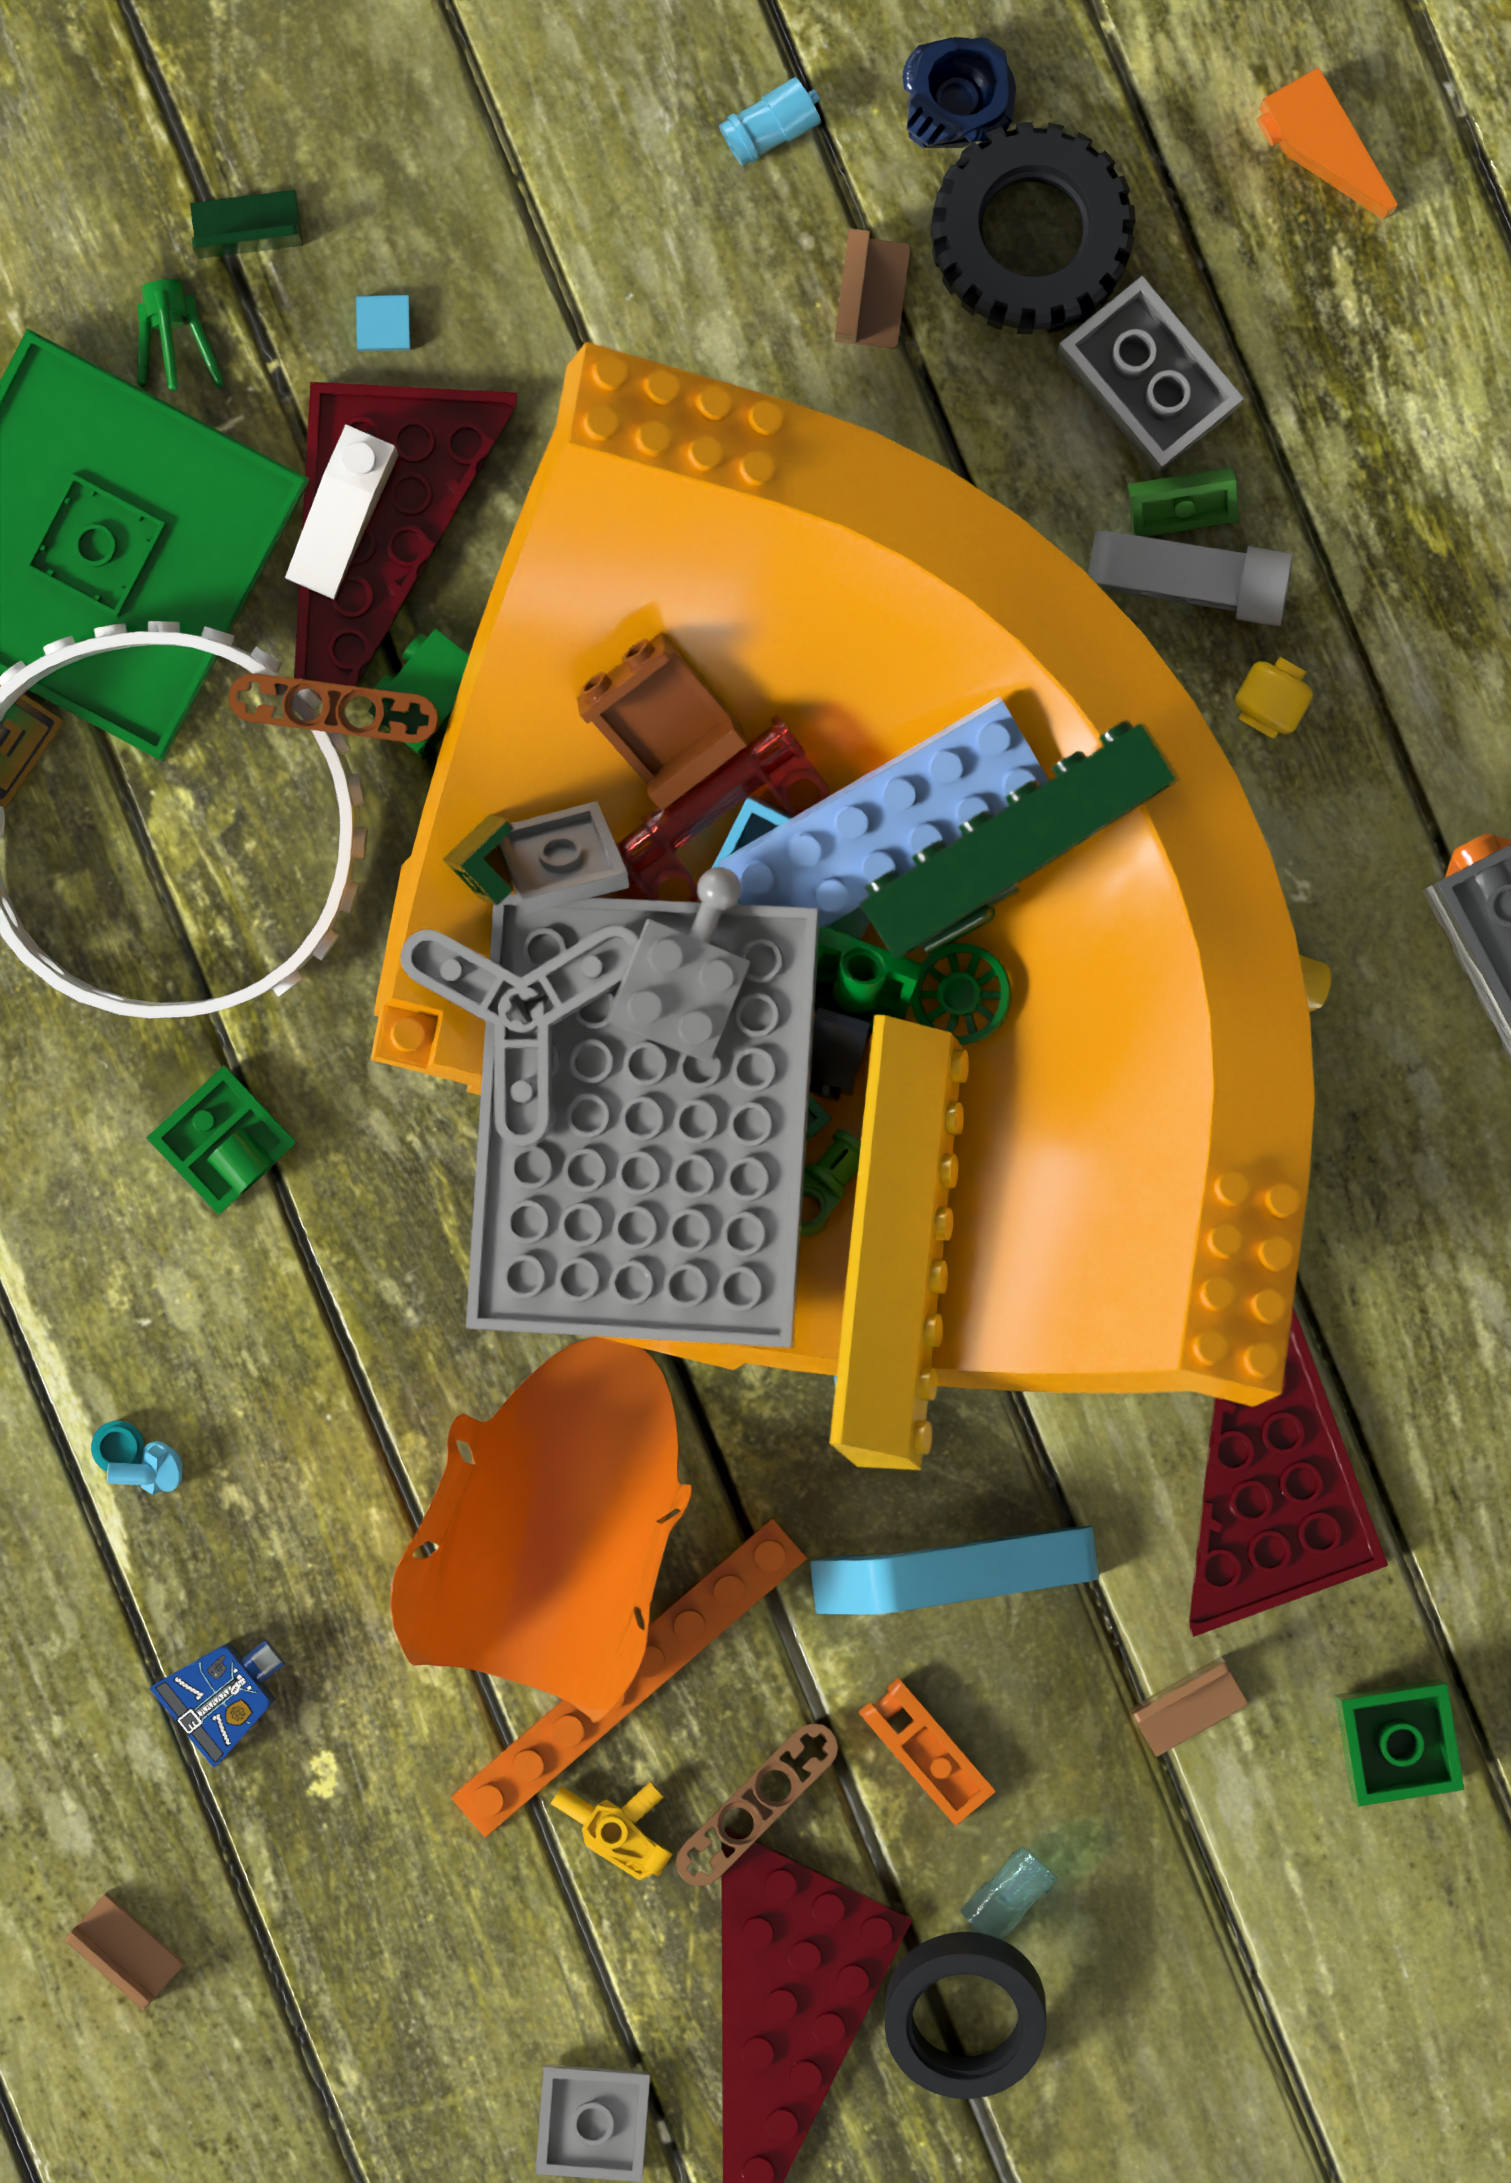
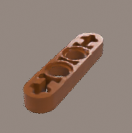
[228,673,440,743]

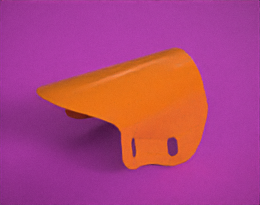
[390,1337,692,1723]

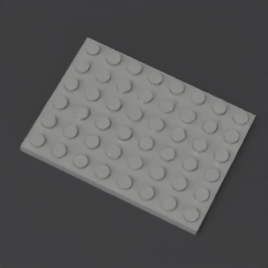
[466,894,820,1348]

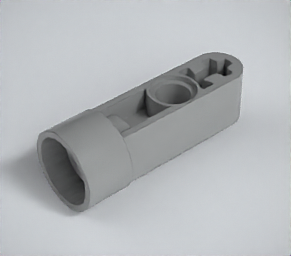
[1088,531,1293,627]

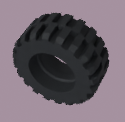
[930,121,1136,335]

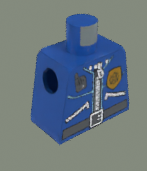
[150,1639,285,1768]

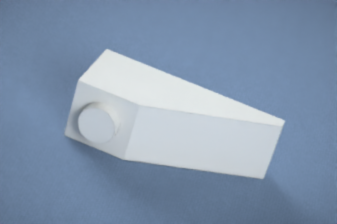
[285,425,399,600]

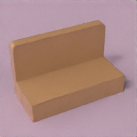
[834,228,910,349]
[1129,1657,1249,1757]
[64,1892,186,2010]

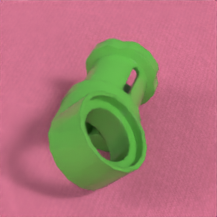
[801,1129,861,1237]

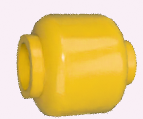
[1234,656,1314,739]

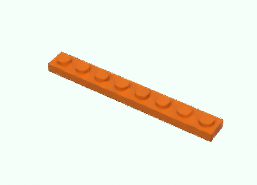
[450,1517,807,1838]

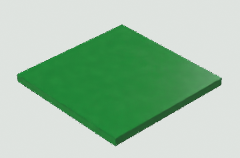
[0,328,311,761]

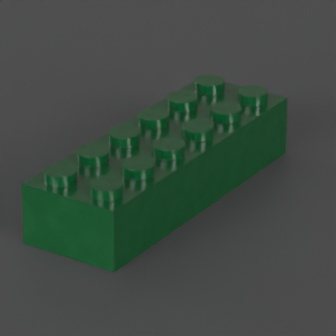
[859,720,1181,959]

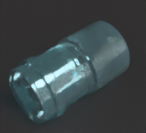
[959,1846,1057,1941]

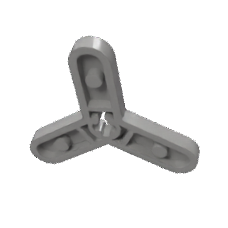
[401,926,639,1148]

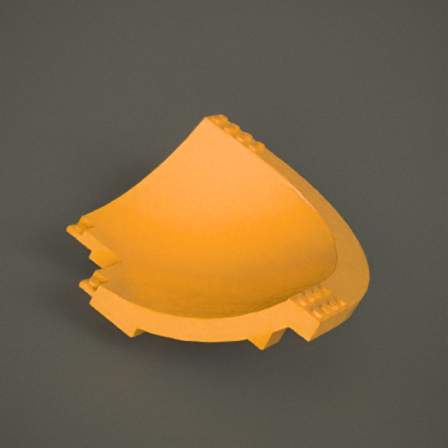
[371,342,1315,1406]

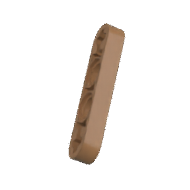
[675,1723,838,1887]

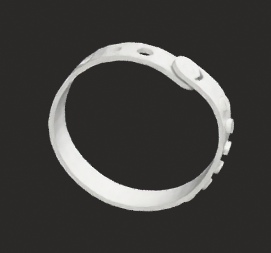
[0,621,367,1018]

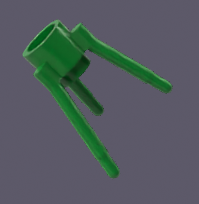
[137,279,224,391]

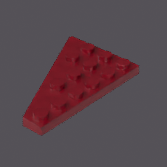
[294,382,518,700]
[1188,1306,1388,1637]
[721,1826,912,2183]

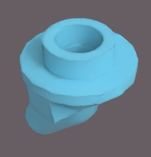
[107,1441,183,1495]

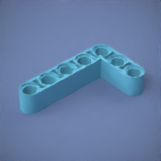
[809,1526,1099,1615]

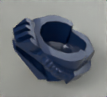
[902,37,1016,148]

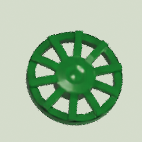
[911,943,1012,1045]

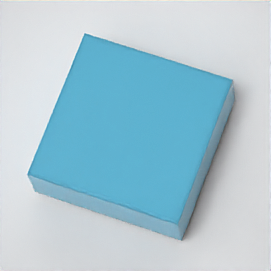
[356,295,411,352]

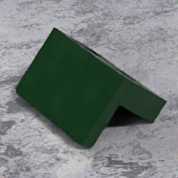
[190,190,303,259]
[442,815,514,906]

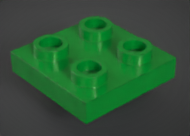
[814,926,923,1035]
[146,1065,298,1216]

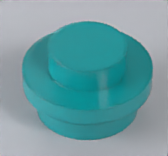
[91,1420,145,1472]

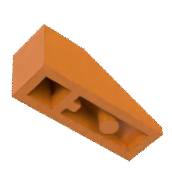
[1257,67,1398,219]

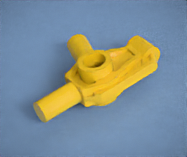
[550,1781,673,1881]

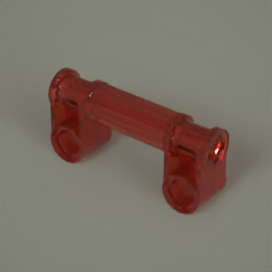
[615,714,828,903]

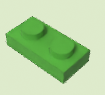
[1128,467,1239,537]

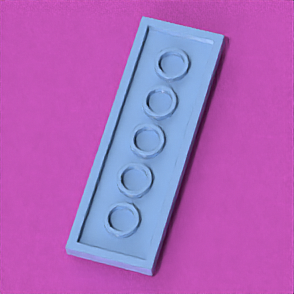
[718,696,1049,930]

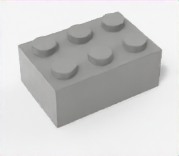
[1057,276,1244,475]

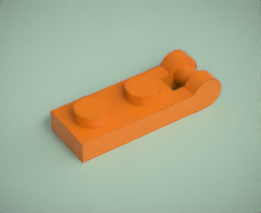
[858,1677,996,1826]

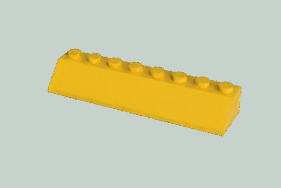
[830,1015,969,1470]

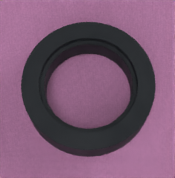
[885,1932,1046,2099]

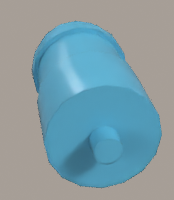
[719,77,821,166]

